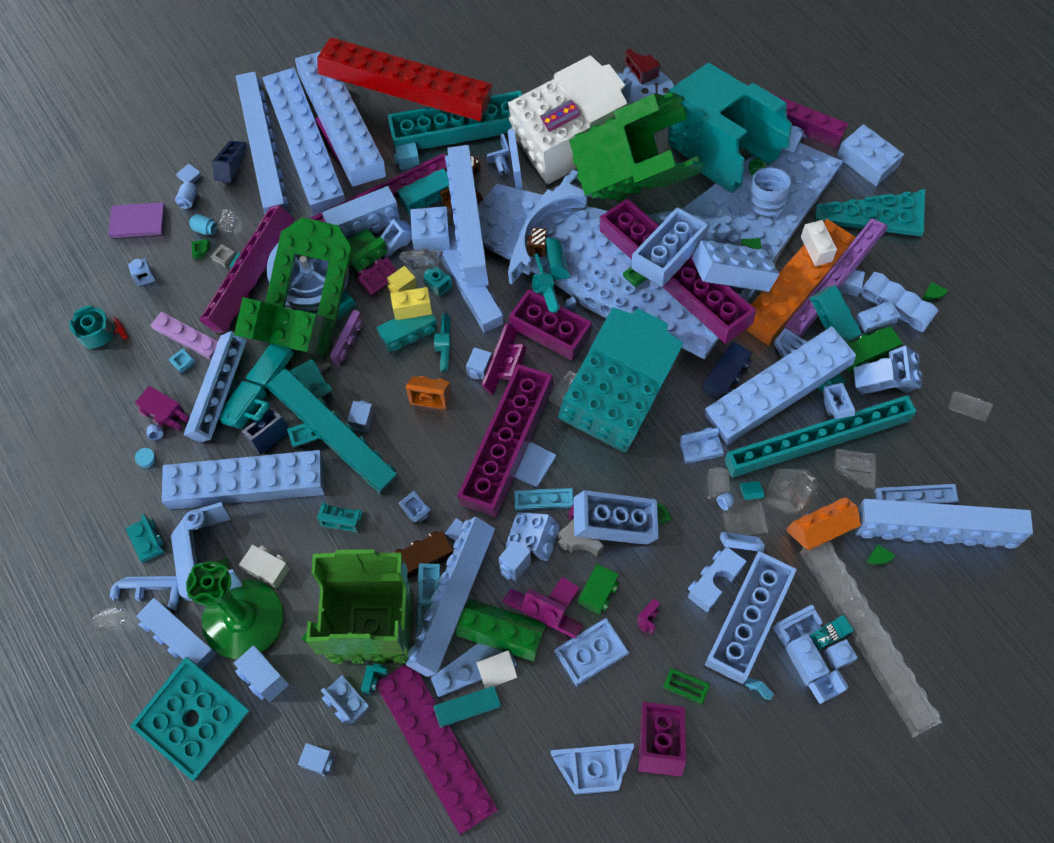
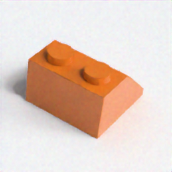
[406,376,451,410]

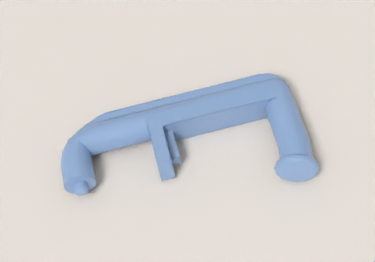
[109,576,180,612]

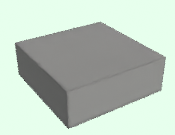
[211,244,237,268]

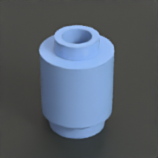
[175,182,198,209]

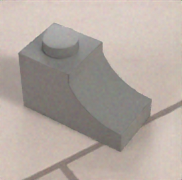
[558,519,603,557]

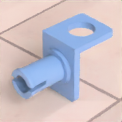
[487,134,510,175]

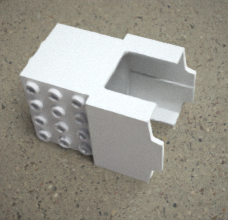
[508,55,627,185]

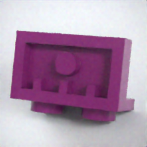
[356,257,397,296]

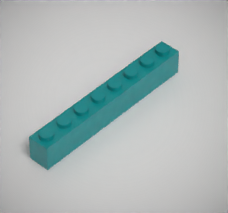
[268,369,397,494]

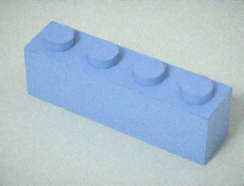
[136,598,217,669]

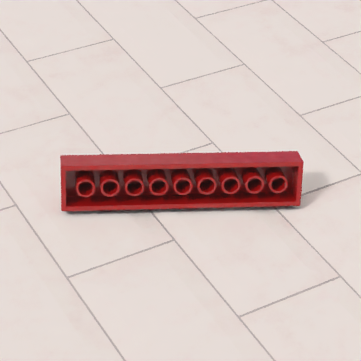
[317,37,492,121]

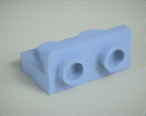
[679,427,724,464]
[321,676,370,725]

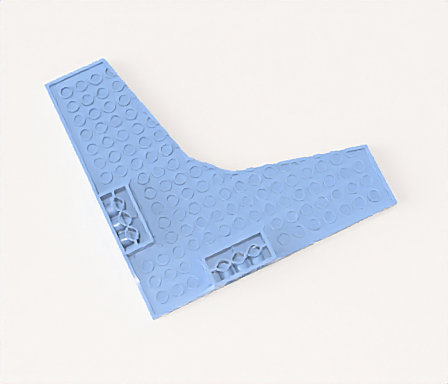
[477,143,843,359]

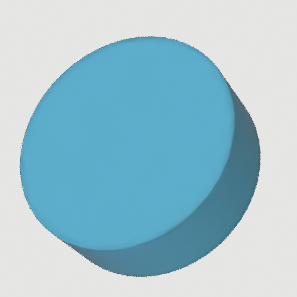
[135,448,156,468]

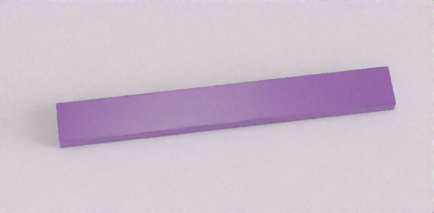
[784,218,888,338]

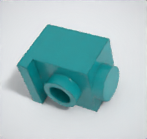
[423,266,452,297]

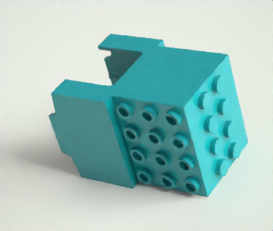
[668,62,792,194]
[558,307,684,453]

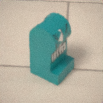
[809,615,854,651]

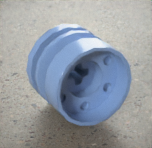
[749,167,791,216]

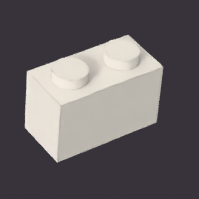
[801,220,837,266]
[239,545,290,589]

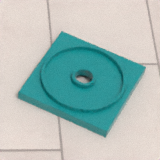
[130,657,251,781]

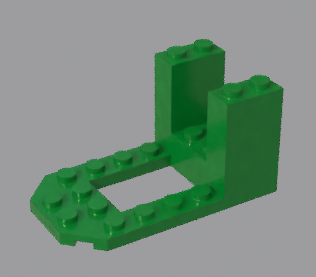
[234,217,353,356]

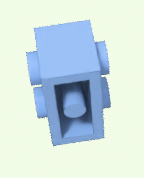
[889,346,923,393]

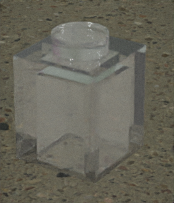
[706,467,730,499]

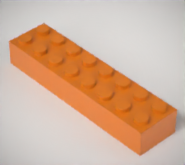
[745,219,856,346]

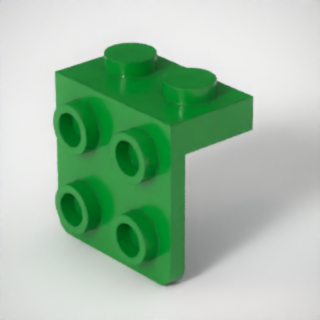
[348,229,388,273]

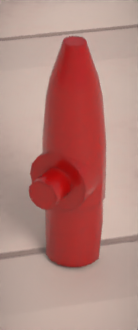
[113,316,128,339]

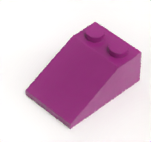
[638,702,686,777]

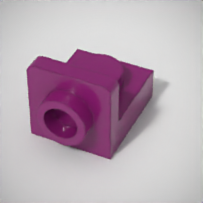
[636,598,660,635]

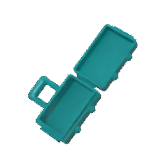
[218,343,294,429]

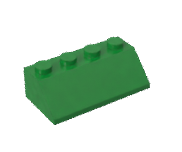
[456,598,547,662]

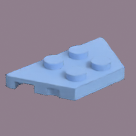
[550,743,634,795]

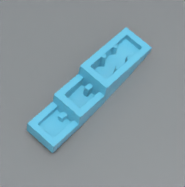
[415,563,440,642]

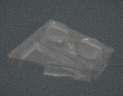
[834,449,876,492]

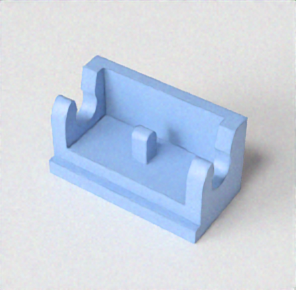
[773,605,823,647]

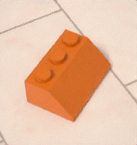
[786,497,861,550]

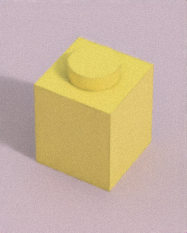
[387,266,417,293]

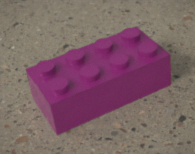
[509,289,592,361]

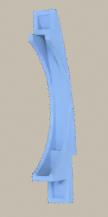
[508,170,587,284]

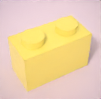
[390,287,432,320]

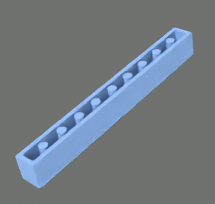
[236,71,289,214]

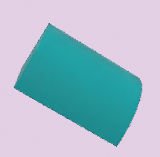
[546,238,570,280]

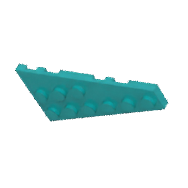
[814,189,925,237]

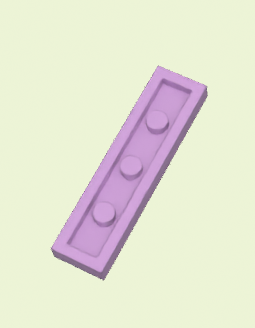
[150,312,218,360]

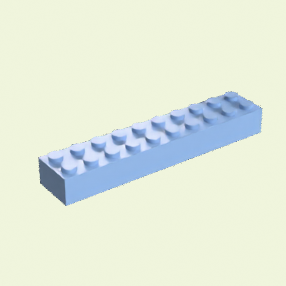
[295,51,386,187]
[262,67,345,216]

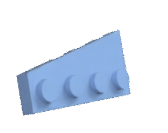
[431,643,517,699]

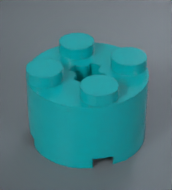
[69,305,114,349]

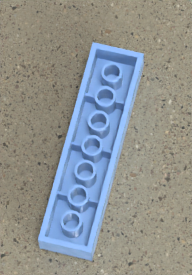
[445,145,489,288]
[705,327,856,446]
[161,450,325,510]
[855,499,1033,549]

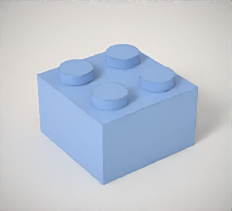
[410,206,450,252]
[234,645,289,702]

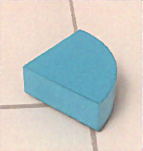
[744,677,774,700]

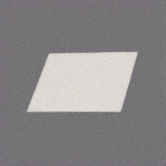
[476,650,517,689]

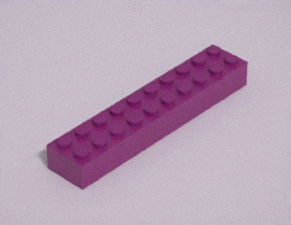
[600,198,756,344]

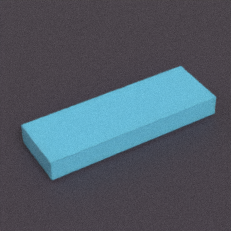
[514,488,574,511]

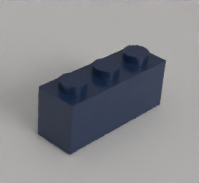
[702,341,752,400]

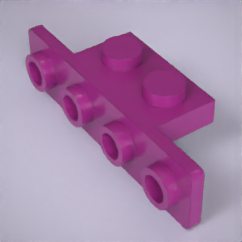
[482,323,527,395]
[503,588,583,639]

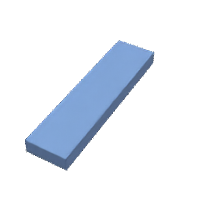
[875,484,959,505]

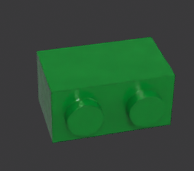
[578,564,620,615]

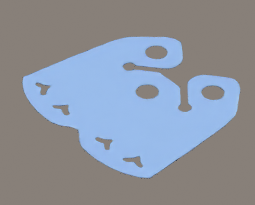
[623,66,674,105]

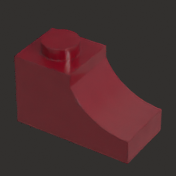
[625,49,660,85]

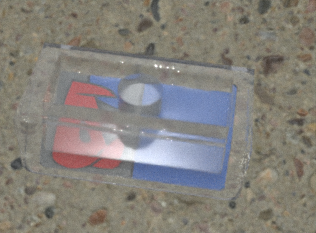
[948,391,993,422]

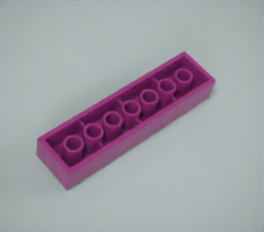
[457,364,554,518]

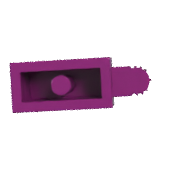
[135,386,189,432]

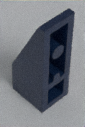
[212,140,246,183]

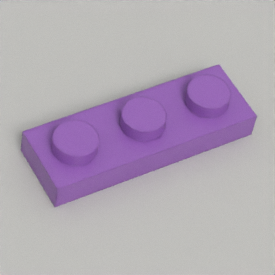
[330,310,364,366]

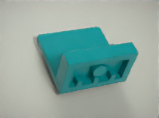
[288,359,333,398]

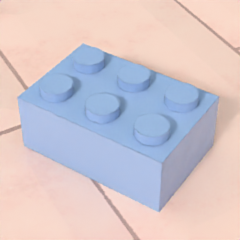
[836,124,904,187]

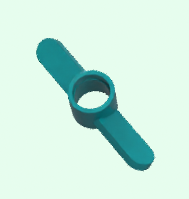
[532,254,559,313]
[434,312,451,373]

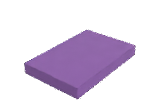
[108,203,165,238]

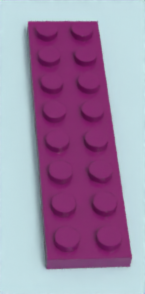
[377,664,498,835]

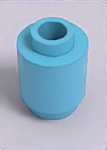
[189,214,218,236]

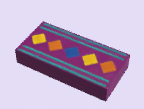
[540,99,581,132]

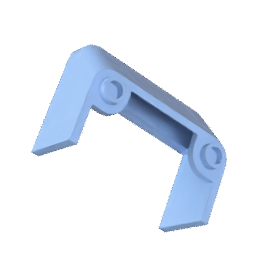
[171,502,243,601]

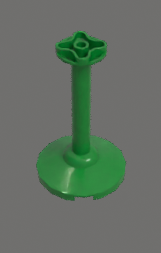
[186,561,284,661]

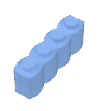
[860,272,939,332]

